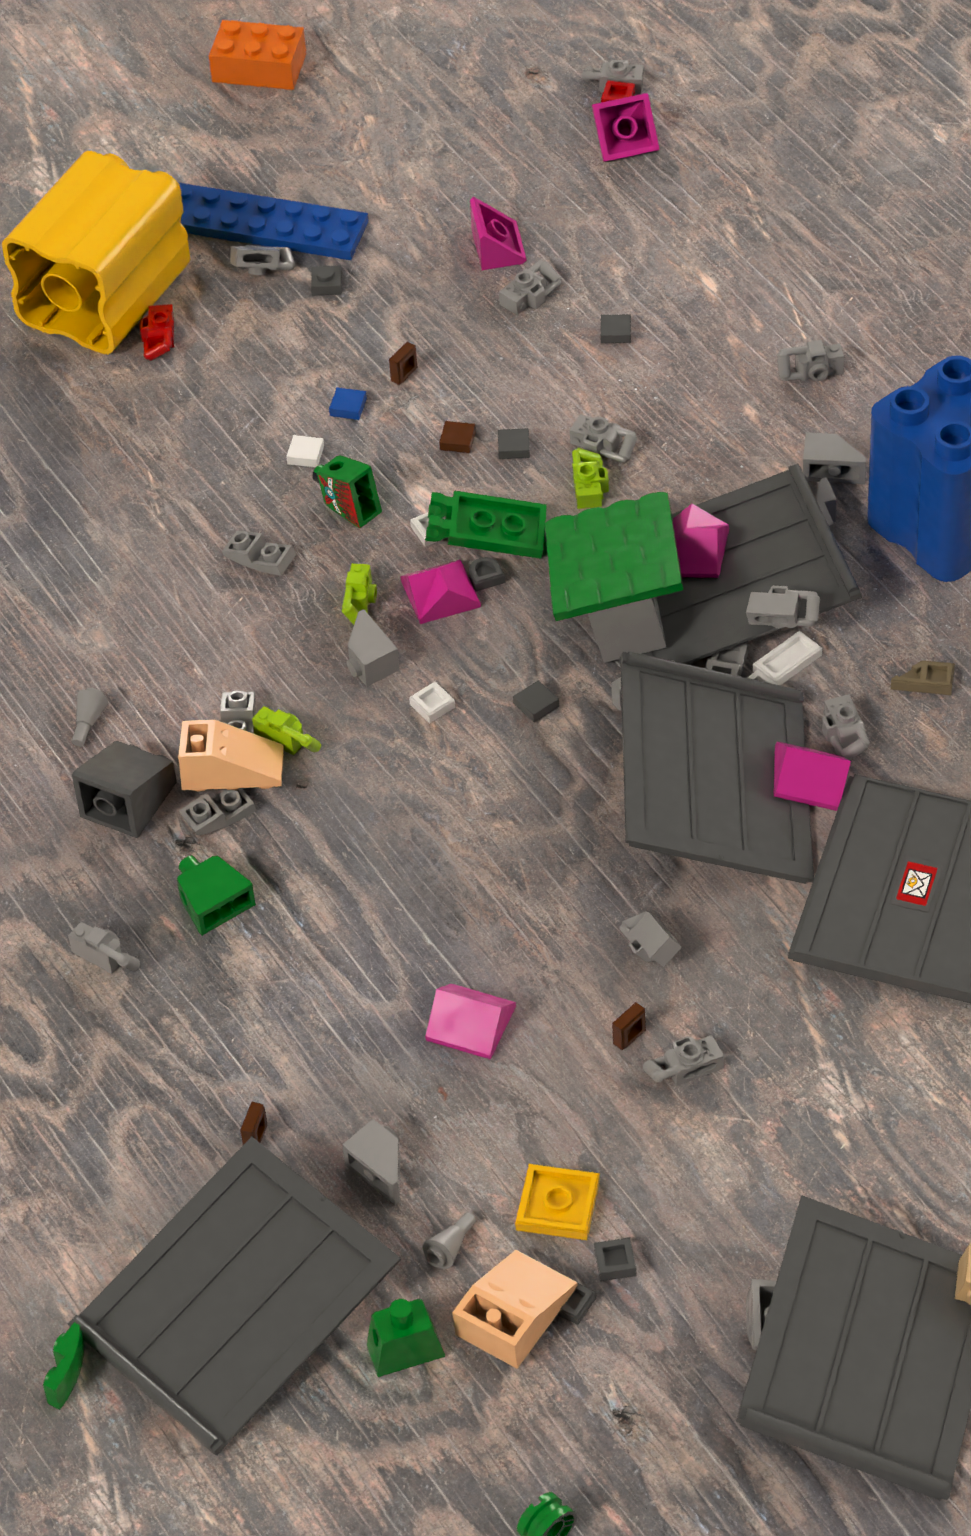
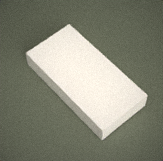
[753,631,822,685]

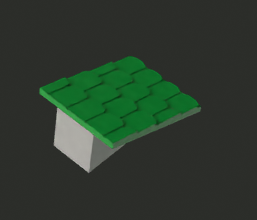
[545,492,684,663]

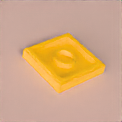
[515,1164,600,1240]

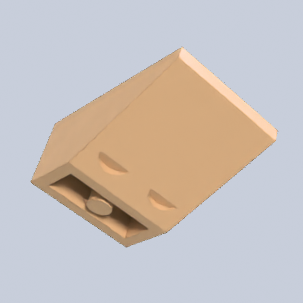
[178,720,284,792]
[452,1250,578,1369]

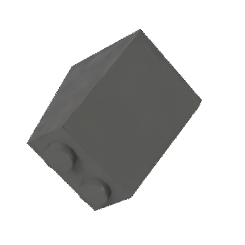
[72,741,177,838]

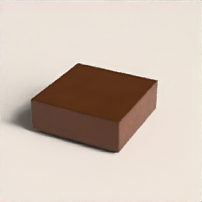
[389,342,418,385]
[439,421,476,453]
[612,1002,646,1050]
[240,1102,268,1145]

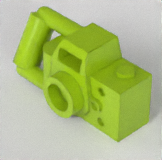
[572,448,609,509]
[341,563,377,625]
[252,706,321,755]

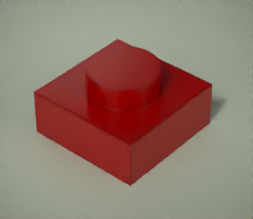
[601,80,635,103]

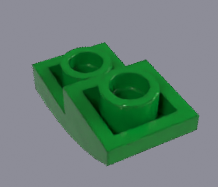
[43,1322,85,1410]

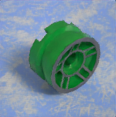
[517,1492,577,1536]

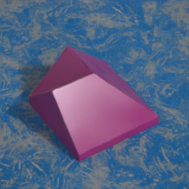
[591,93,660,162]
[673,504,730,578]
[400,559,481,624]

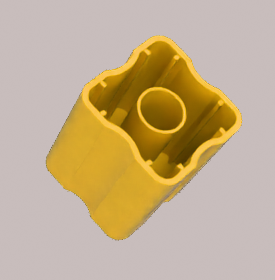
[2,151,190,355]

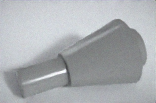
[71,688,108,747]
[422,1212,476,1269]

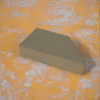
[891,660,955,695]

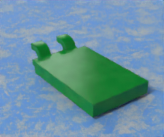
[425,490,547,559]

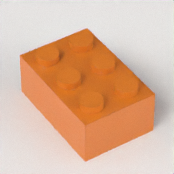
[209,20,307,90]

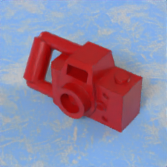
[140,304,174,361]

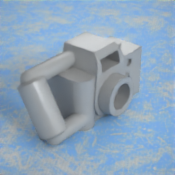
[582,60,644,93]
[230,245,295,275]
[499,260,561,315]
[777,340,844,381]
[569,414,637,463]
[746,585,820,629]
[822,694,870,760]
[620,911,682,967]
[68,922,140,974]
[643,1035,724,1086]

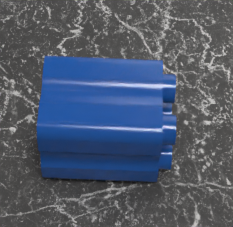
[867,356,971,582]

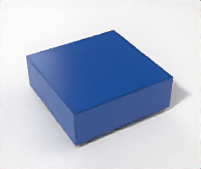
[329,387,367,420]

